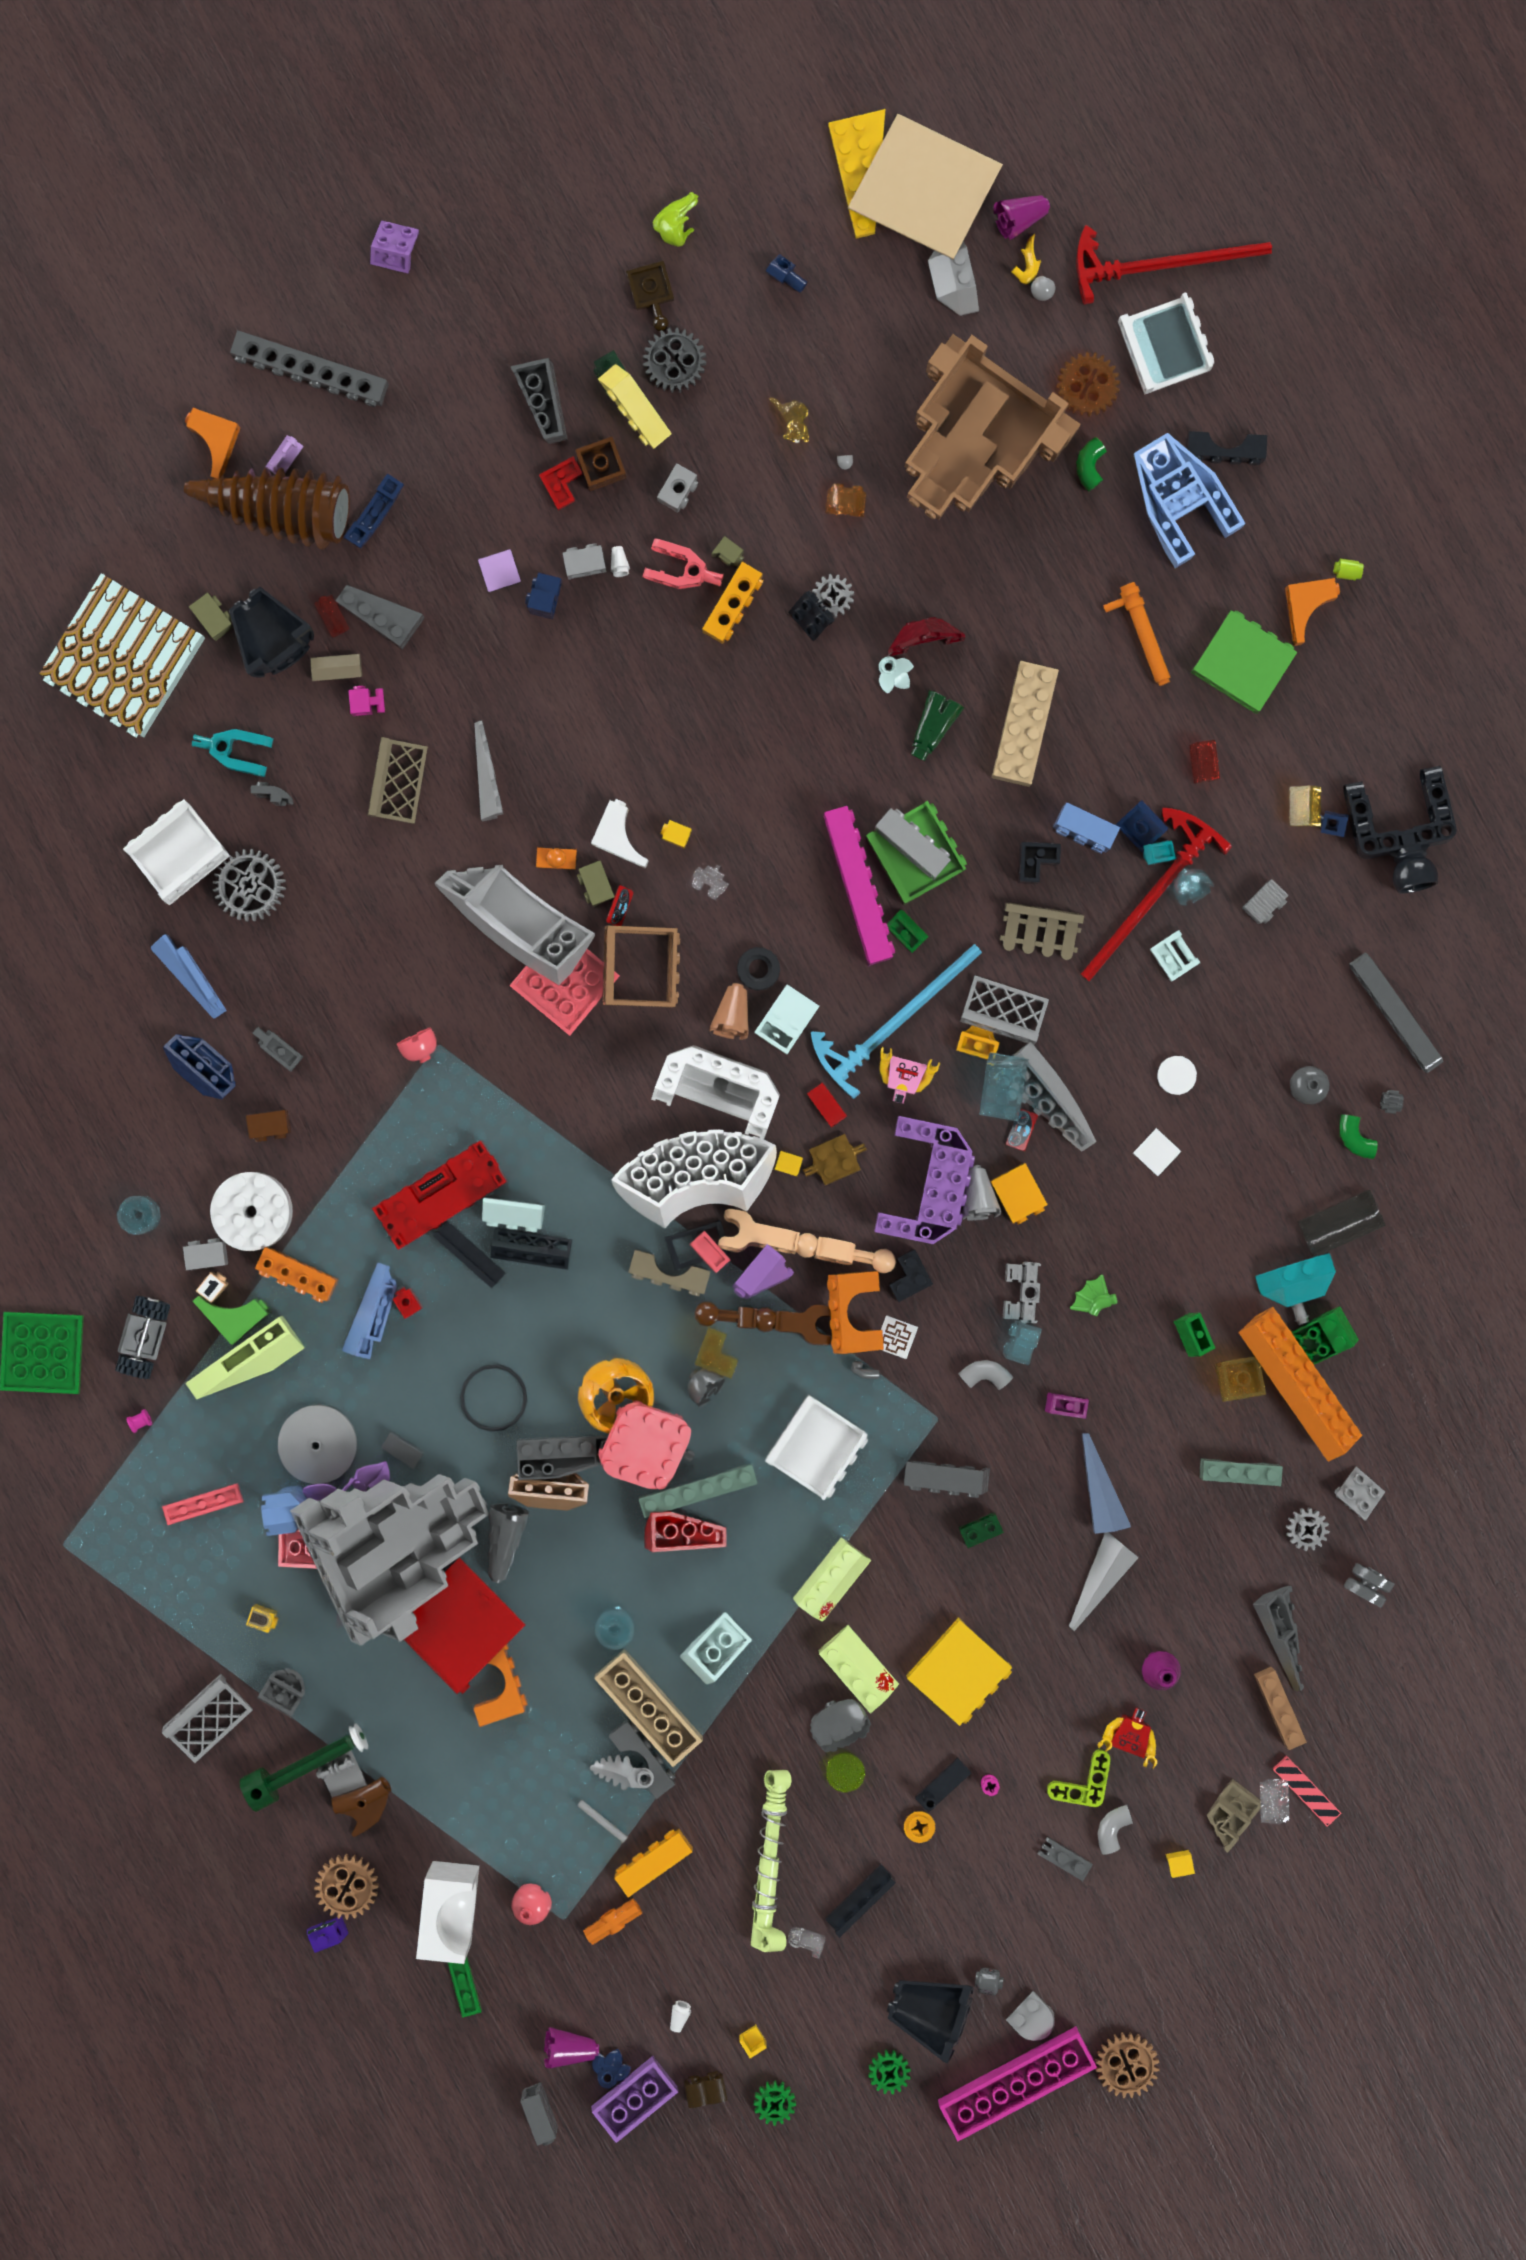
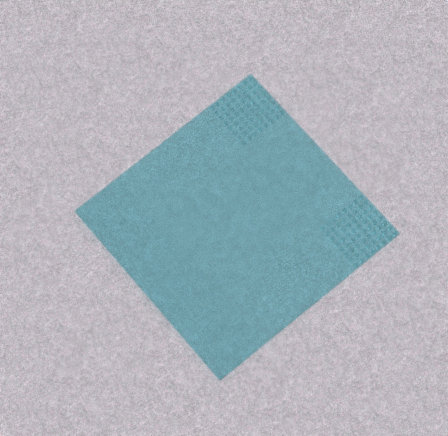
[63,1045,938,1919]

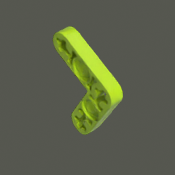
[1047,1749,1110,1807]

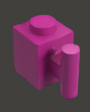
[349,686,385,716]

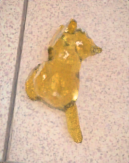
[769,397,809,443]

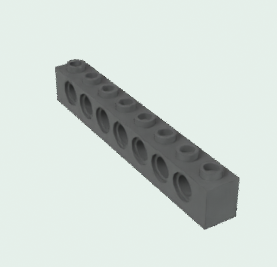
[230,330,389,407]

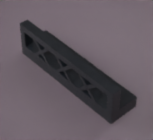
[433,1221,506,1288]
[490,1228,573,1270]
[825,1864,896,1938]

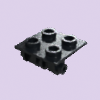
[788,590,835,642]

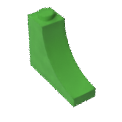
[193,1295,270,1345]

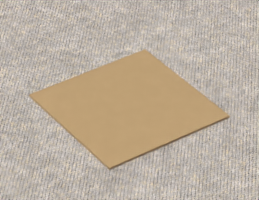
[848,114,1003,259]

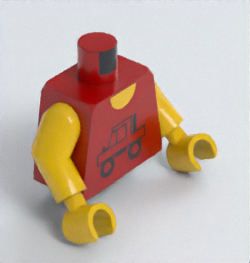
[1097,1708,1157,1769]

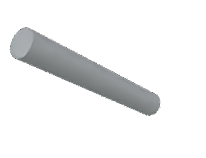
[577,1800,628,1842]

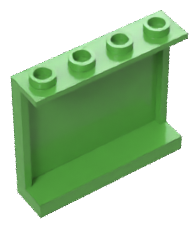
[1191,610,1297,714]
[865,800,967,905]

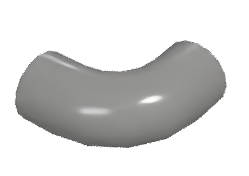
[958,1360,1013,1390]
[1097,1805,1133,1855]

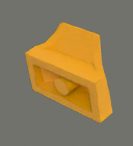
[956,1026,1000,1061]

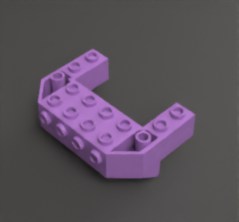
[874,1116,975,1244]

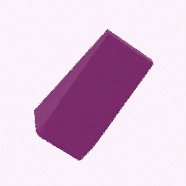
[1045,1393,1089,1419]

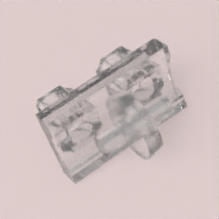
[691,864,729,900]

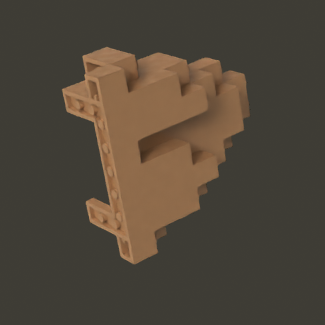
[904,334,1081,520]

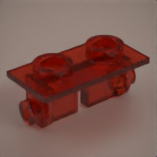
[314,594,350,638]

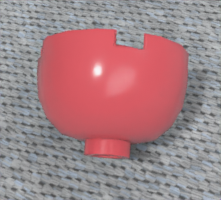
[397,1027,437,1063]
[511,1884,552,1925]

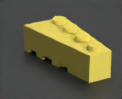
[598,364,672,449]

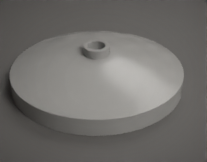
[278,1405,357,1484]

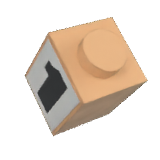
[196,1271,229,1303]

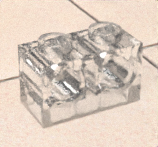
[1260,1779,1289,1824]

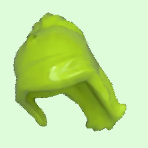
[653,192,698,247]

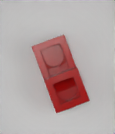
[807,1082,847,1128]

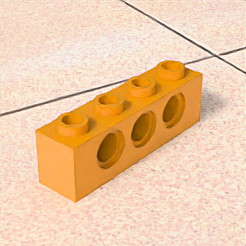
[702,562,764,644]

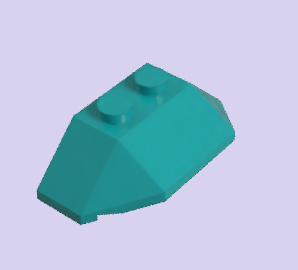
[1255,1253,1336,1307]

